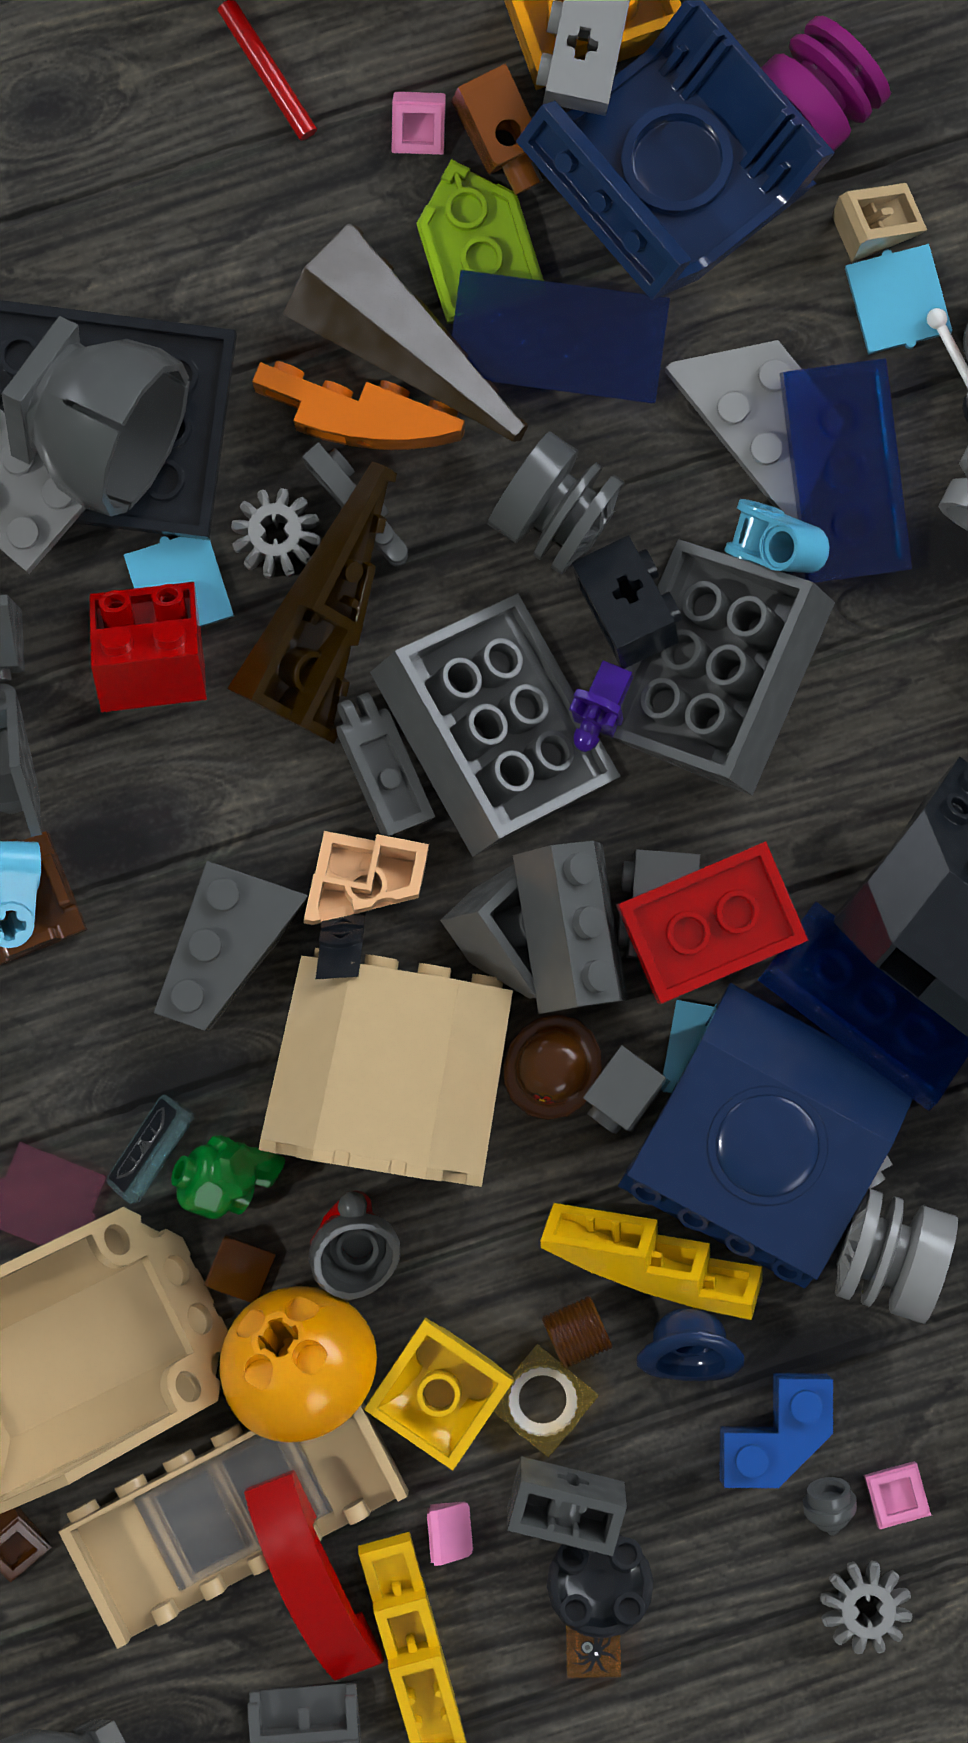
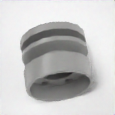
[835,1188,958,1324]

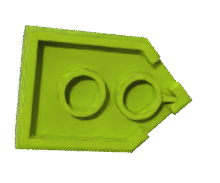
[416,159,547,324]

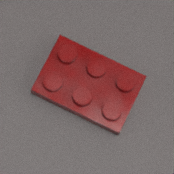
[616,841,808,1004]

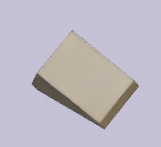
[832,183,927,263]

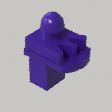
[569,660,633,752]

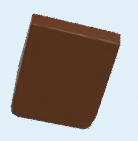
[204,1234,276,1303]
[0,1506,52,1583]

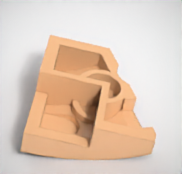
[304,831,429,925]

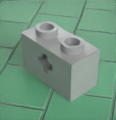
[536,0,630,116]

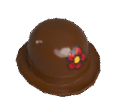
[503,1014,602,1120]

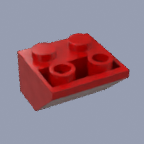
[90,582,207,712]

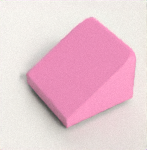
[392,92,446,155]
[427,1502,473,1566]

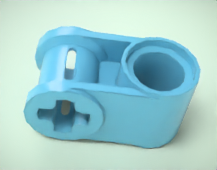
[724,499,830,573]
[0,841,41,948]

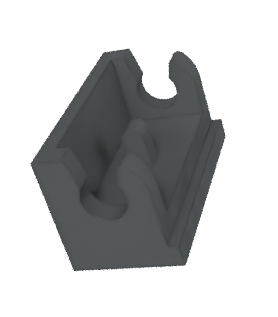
[248,1681,361,1743]

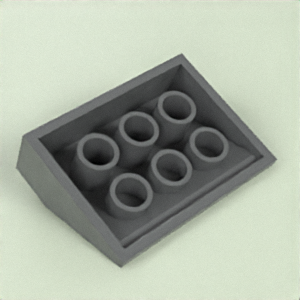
[600,539,835,796]
[370,593,620,857]

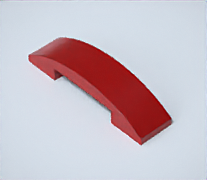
[244,1470,384,1681]

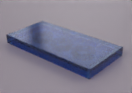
[452,269,670,403]
[779,358,912,583]
[758,901,968,1111]

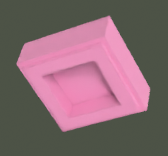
[863,1461,931,1529]

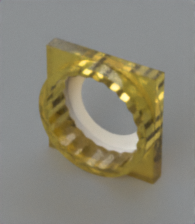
[493,1343,599,1458]

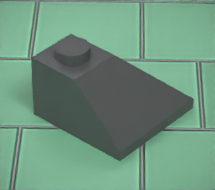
[440,864,536,999]

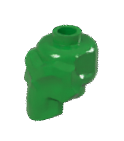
[171,1135,285,1219]

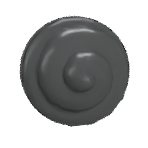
[803,1477,857,1536]

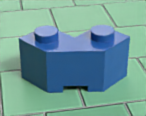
[720,1373,833,1488]

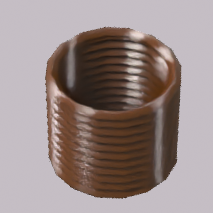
[542,1296,612,1369]

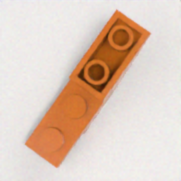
[252,361,465,450]

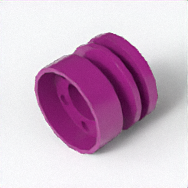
[761,16,891,151]

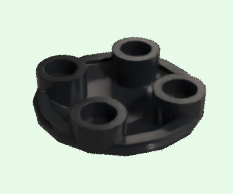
[547,1534,654,1639]

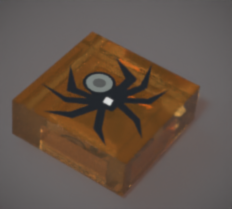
[566,1626,621,1678]

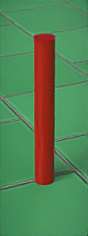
[217,0,317,141]

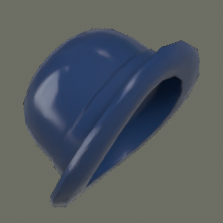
[637,1308,744,1381]

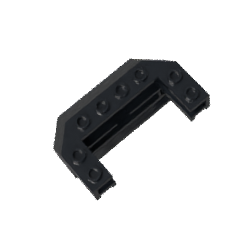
[833,756,968,1037]

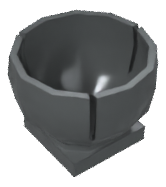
[2,316,190,516]

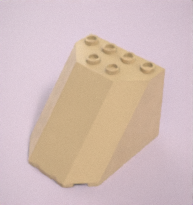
[259,948,513,1187]
[0,1207,228,1514]

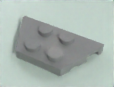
[665,340,844,519]

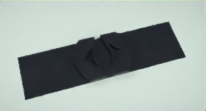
[315,911,366,980]

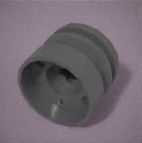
[487,431,625,575]

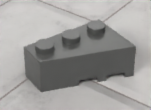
[154,861,309,1032]

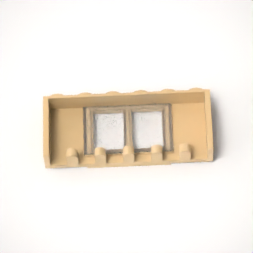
[58,1401,409,1649]

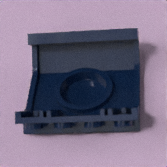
[516,0,835,300]
[618,983,919,1289]

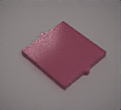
[0,1142,107,1246]

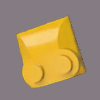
[364,1318,514,1471]

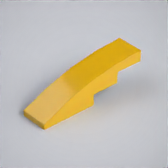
[540,1203,762,1320]
[358,1532,467,1743]

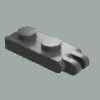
[302,442,408,566]
[337,692,435,837]

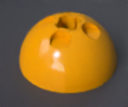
[220,1286,377,1442]

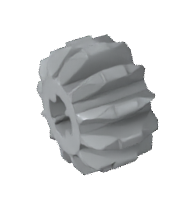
[231,488,321,579]
[820,1560,912,1654]

